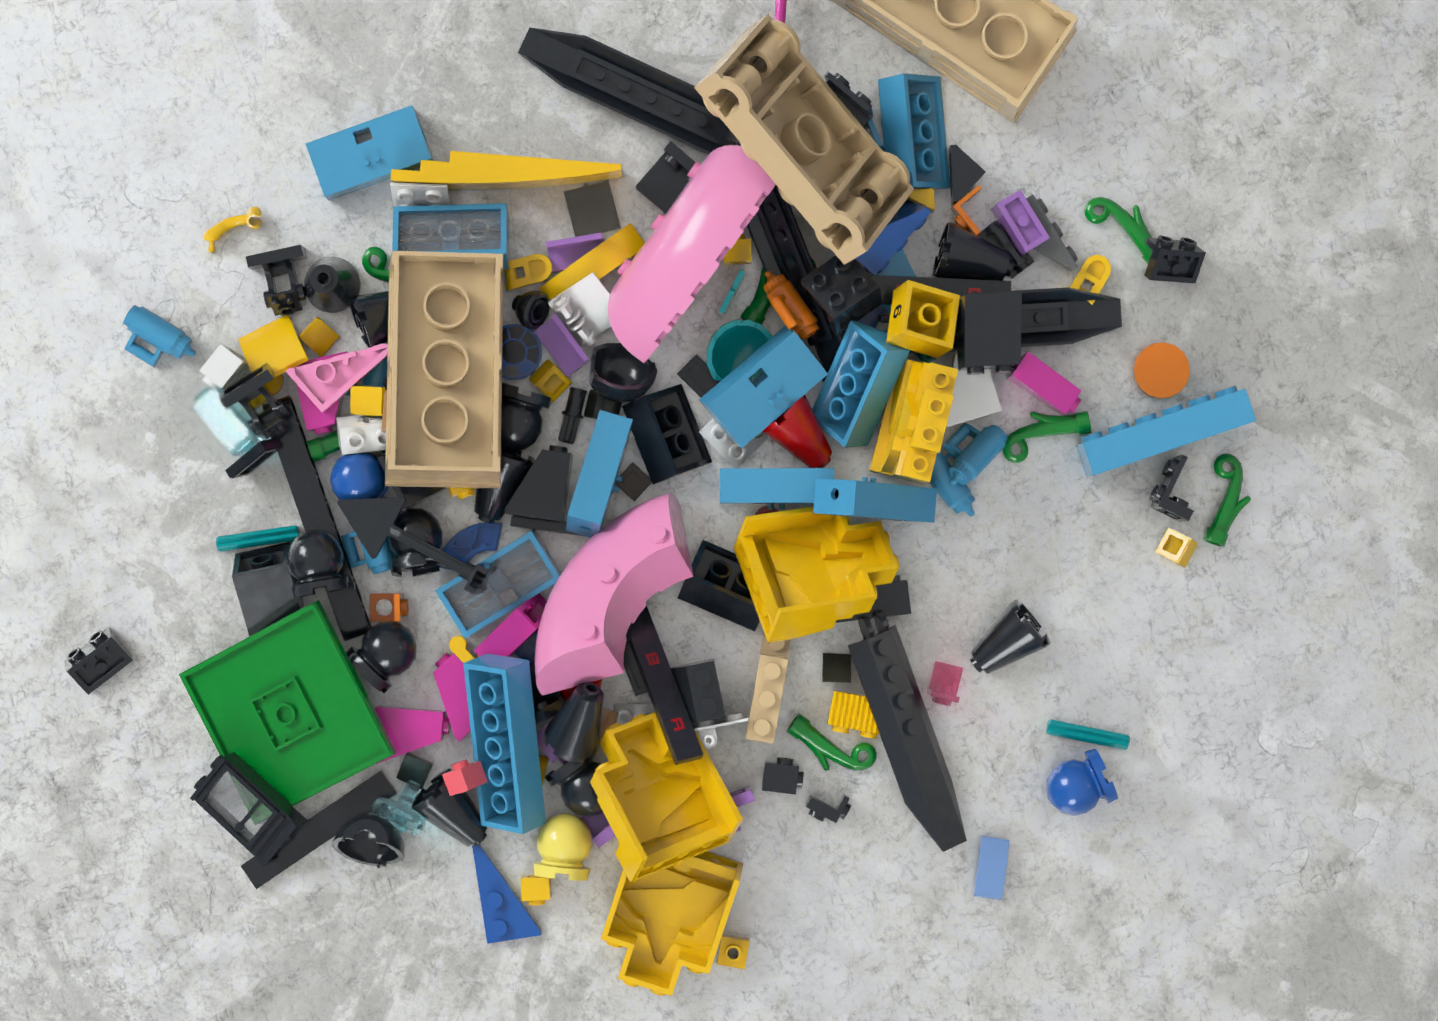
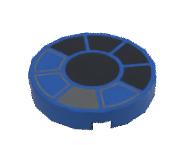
[502,324,542,380]

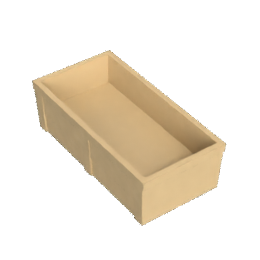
[831,0,1079,123]
[385,251,503,488]

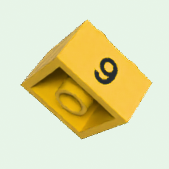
[886,280,960,358]

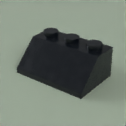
[622,384,712,485]
[677,540,760,632]

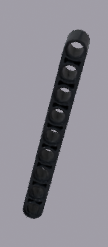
[262,395,371,641]

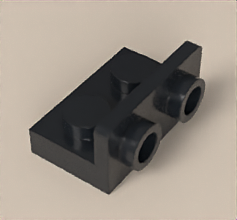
[1144,235,1206,283]
[64,627,133,695]

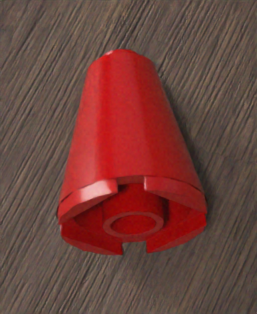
[762,395,832,468]

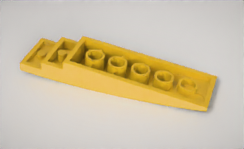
[391,151,623,190]

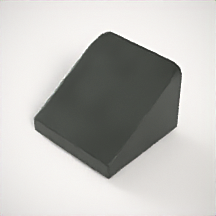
[584,389,622,419]
[822,653,851,683]
[396,752,433,790]

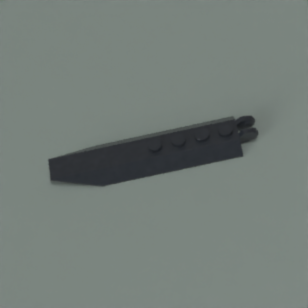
[518,27,741,155]
[747,185,843,382]
[877,287,1122,354]
[847,609,967,852]

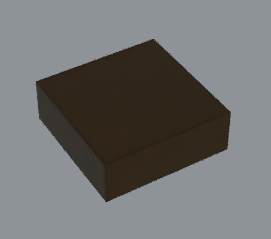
[616,462,652,502]

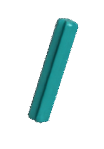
[216,525,300,552]
[1046,720,1130,750]

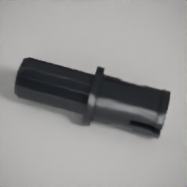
[558,387,587,444]

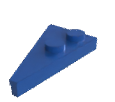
[472,844,542,944]

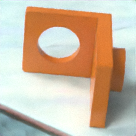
[951,185,982,236]
[370,593,409,622]

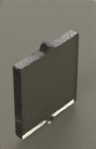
[564,180,621,237]

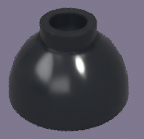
[512,291,550,330]

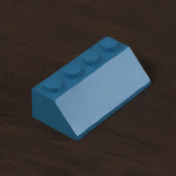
[878,73,950,190]
[812,321,910,448]

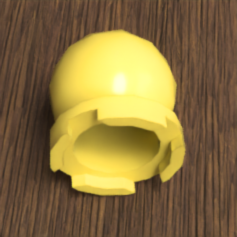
[533,813,593,881]

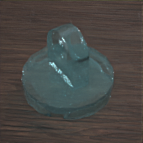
[371,780,426,835]

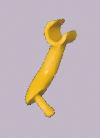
[203,207,262,253]

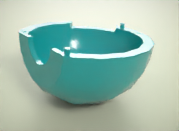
[707,319,773,382]

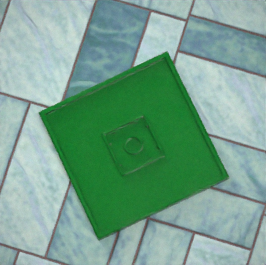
[179,600,397,825]

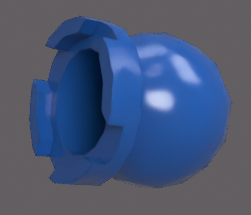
[330,452,389,500]
[1046,748,1118,816]

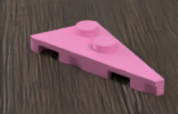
[286,343,388,413]

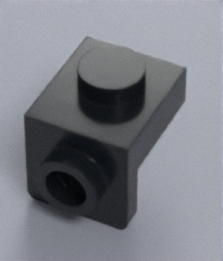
[806,794,851,823]

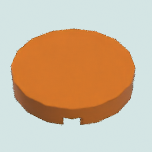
[1133,342,1190,399]

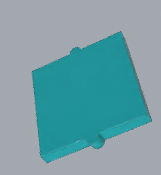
[719,269,747,314]

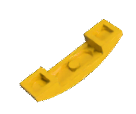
[539,223,645,301]

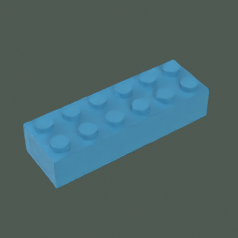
[1076,386,1256,477]
[463,653,546,834]

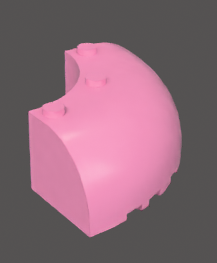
[608,145,776,363]
[535,492,693,695]

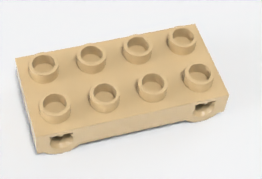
[694,14,914,264]

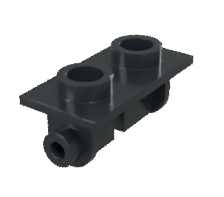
[979,220,1035,279]

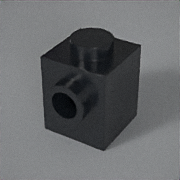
[762,757,804,795]

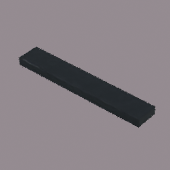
[241,770,397,889]

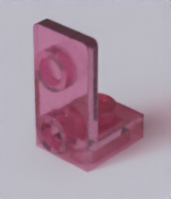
[927,661,963,707]

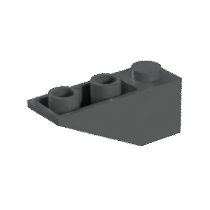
[1026,194,1078,271]

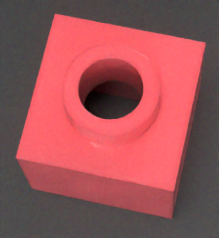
[442,759,488,796]

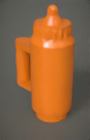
[763,271,820,341]

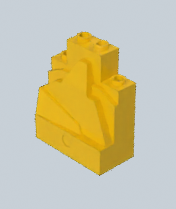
[868,359,958,485]
[733,506,899,643]
[590,712,743,883]
[601,851,743,996]

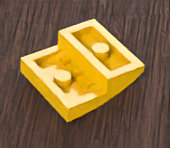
[238,315,309,378]

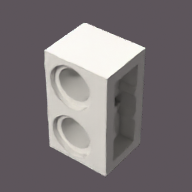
[199,344,249,392]

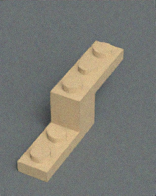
[745,632,791,744]

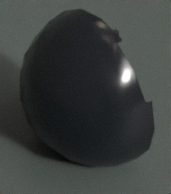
[589,343,657,403]
[332,815,405,868]

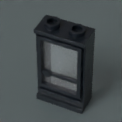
[190,752,308,867]

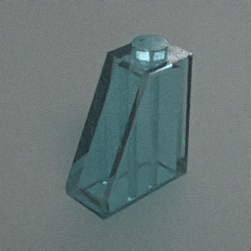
[192,388,263,457]

